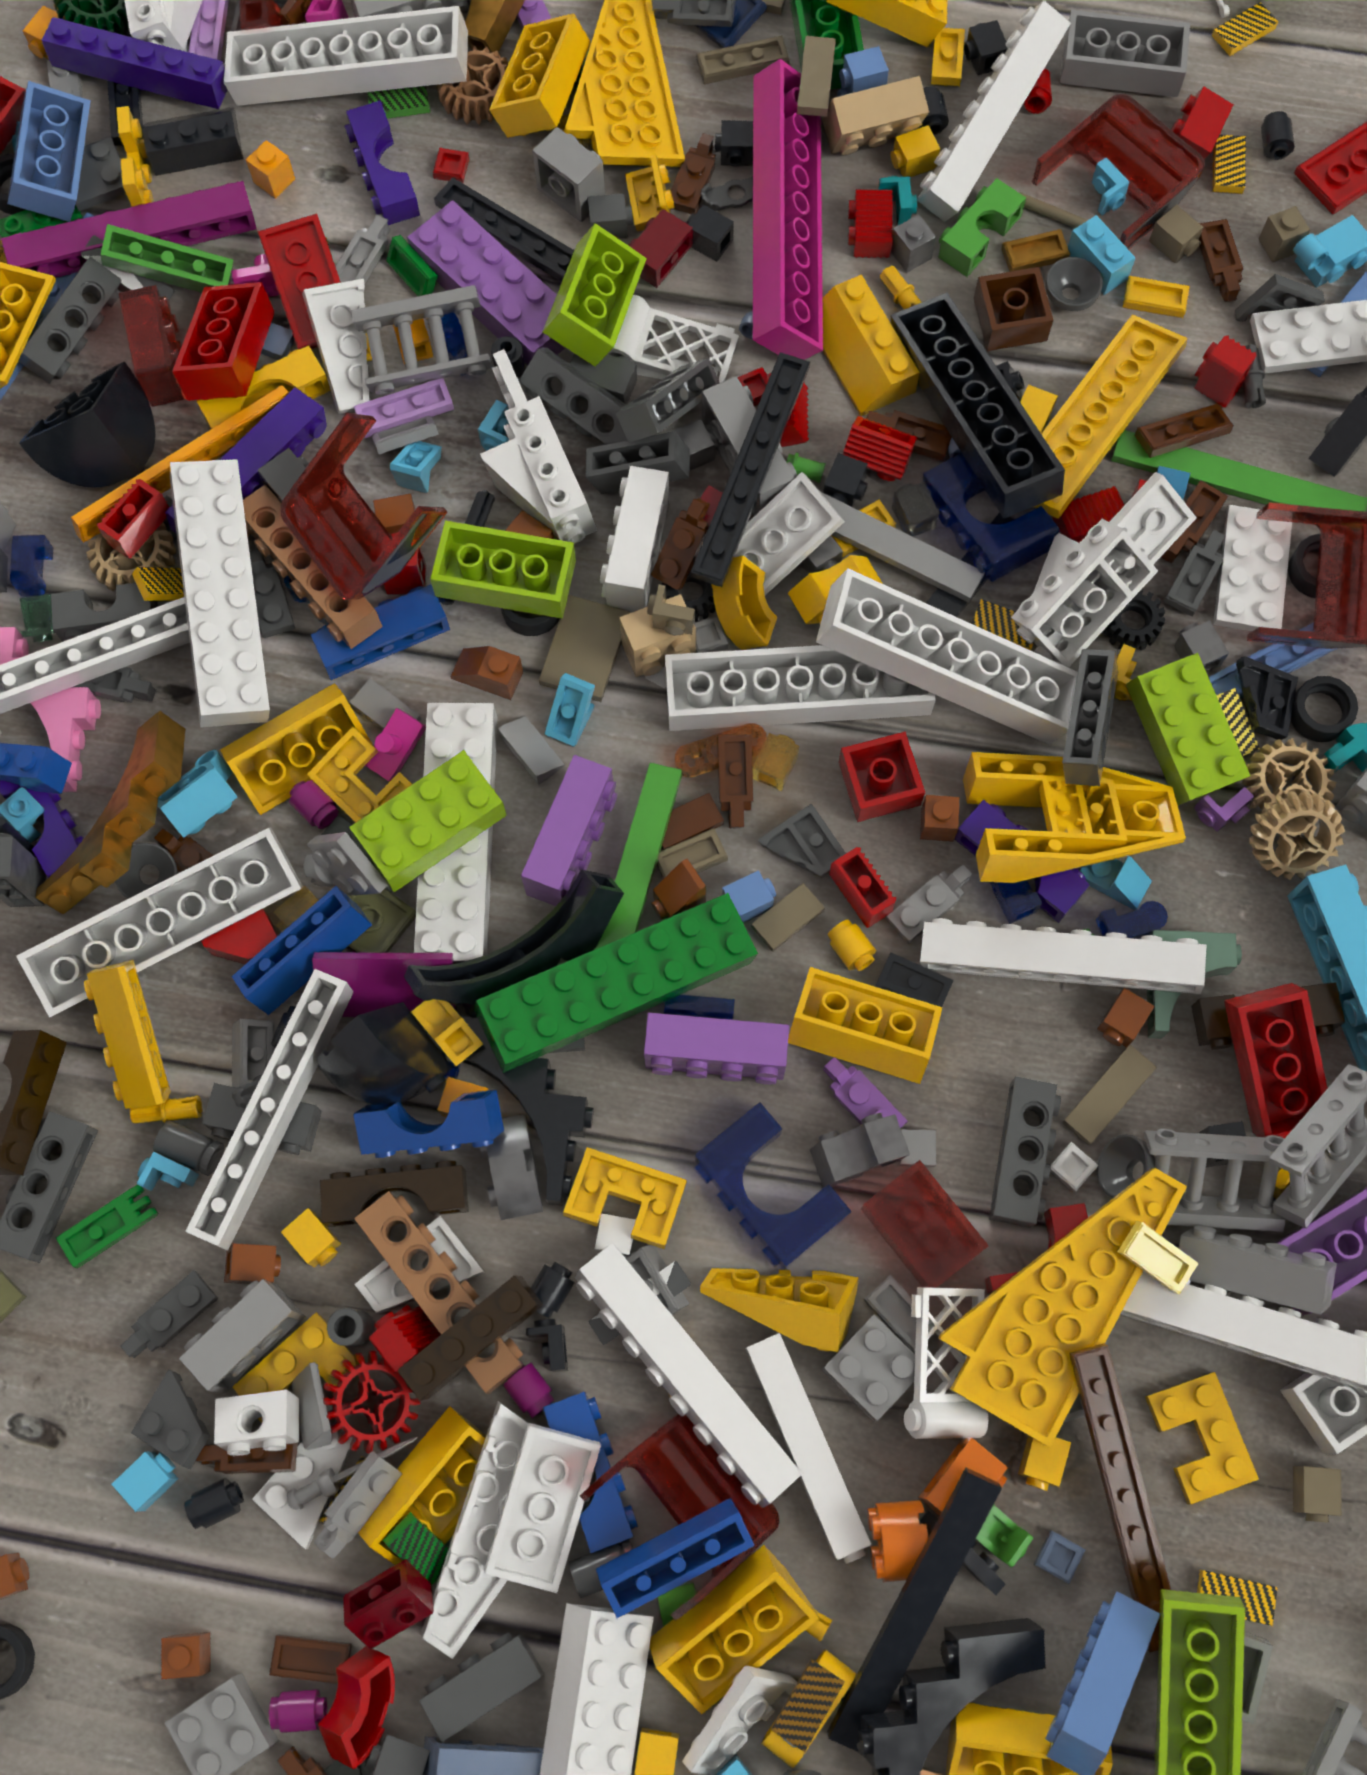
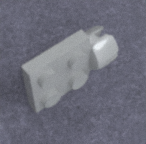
[303,832,389,896]

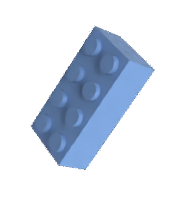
[7,81,91,222]
[1045,1591,1160,1775]

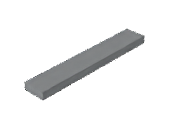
[821,492,985,603]

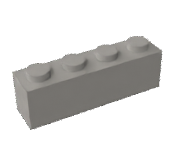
[1179,1225,1337,1315]

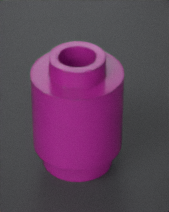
[289,780,339,829]
[503,1362,555,1418]
[269,1689,328,1733]

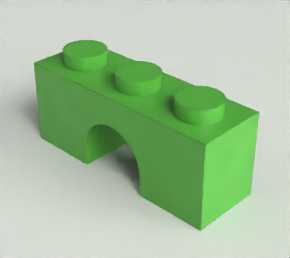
[938,178,1026,277]

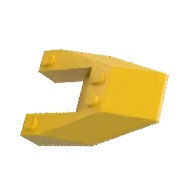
[963,752,1186,883]

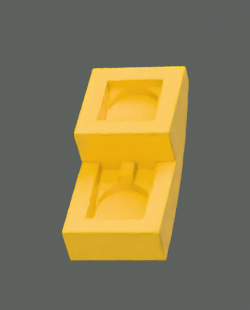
[411,999,483,1066]

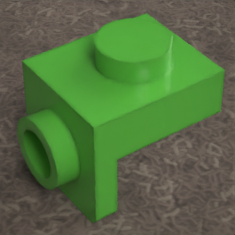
[975,1505,1033,1567]

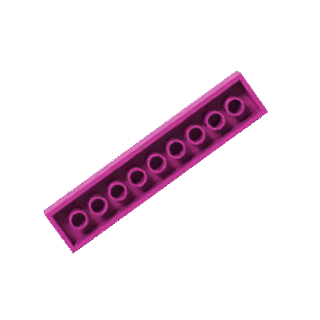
[753,59,823,360]

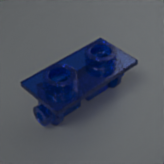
[664,995,735,1020]

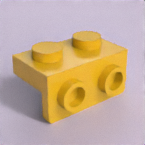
[625,154,675,232]

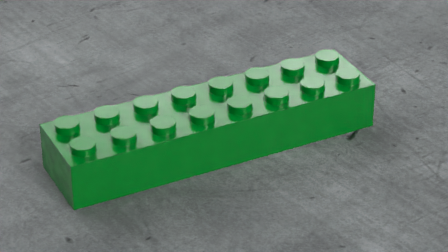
[474,893,758,1073]

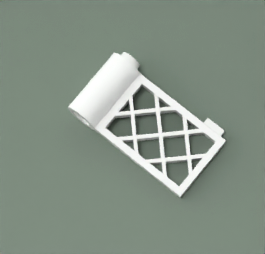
[608,295,739,383]
[904,1287,989,1439]

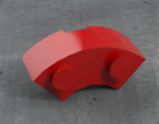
[317,1646,395,1770]

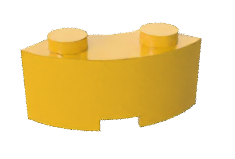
[788,555,883,624]
[711,556,778,650]

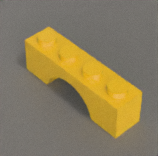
[196,345,331,429]

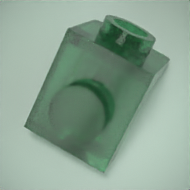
[19,593,55,643]

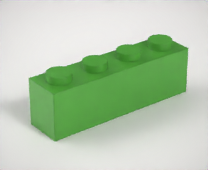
[101,224,234,293]

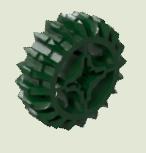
[54,0,130,35]

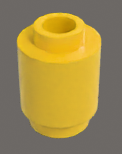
[827,919,876,971]

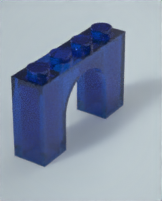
[920,453,1060,582]
[694,1102,852,1270]

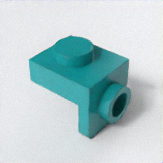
[878,176,917,226]

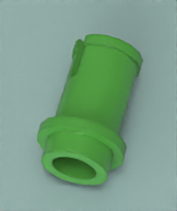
[786,452,826,483]

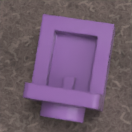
[1194,787,1254,832]

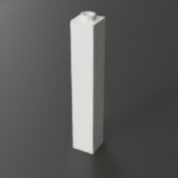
[745,1333,871,1564]

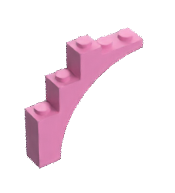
[0,627,101,792]

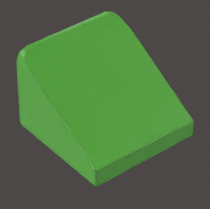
[658,1582,697,1627]

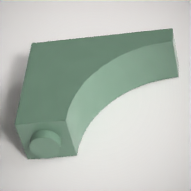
[1147,930,1242,1039]

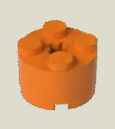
[867,1500,928,1582]

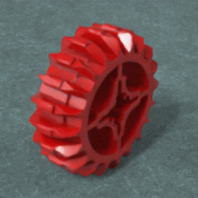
[323,1351,421,1453]

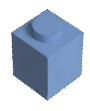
[722,870,776,923]

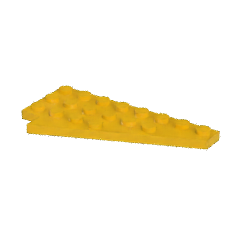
[564,0,685,167]
[938,1168,1187,1448]

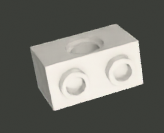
[214,1390,299,1456]

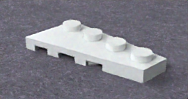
[302,278,370,414]

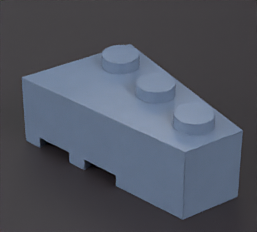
[422,1736,544,1775]

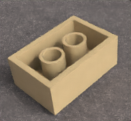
[822,76,929,155]

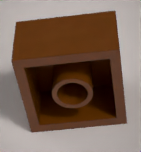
[973,267,1054,351]

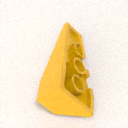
[700,1268,859,1352]

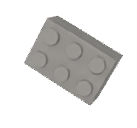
[179,1279,306,1394]

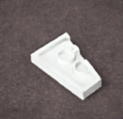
[355,1216,485,1313]
[252,1418,352,1550]
[682,1665,797,1775]

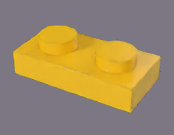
[931,28,965,86]

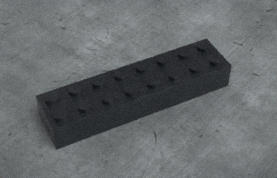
[891,293,1065,519]

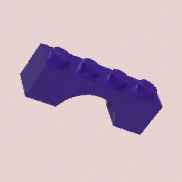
[344,101,420,225]
[0,780,84,878]
[954,800,1090,923]

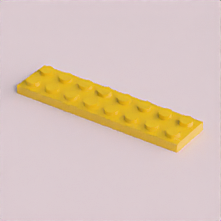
[1034,314,1188,519]

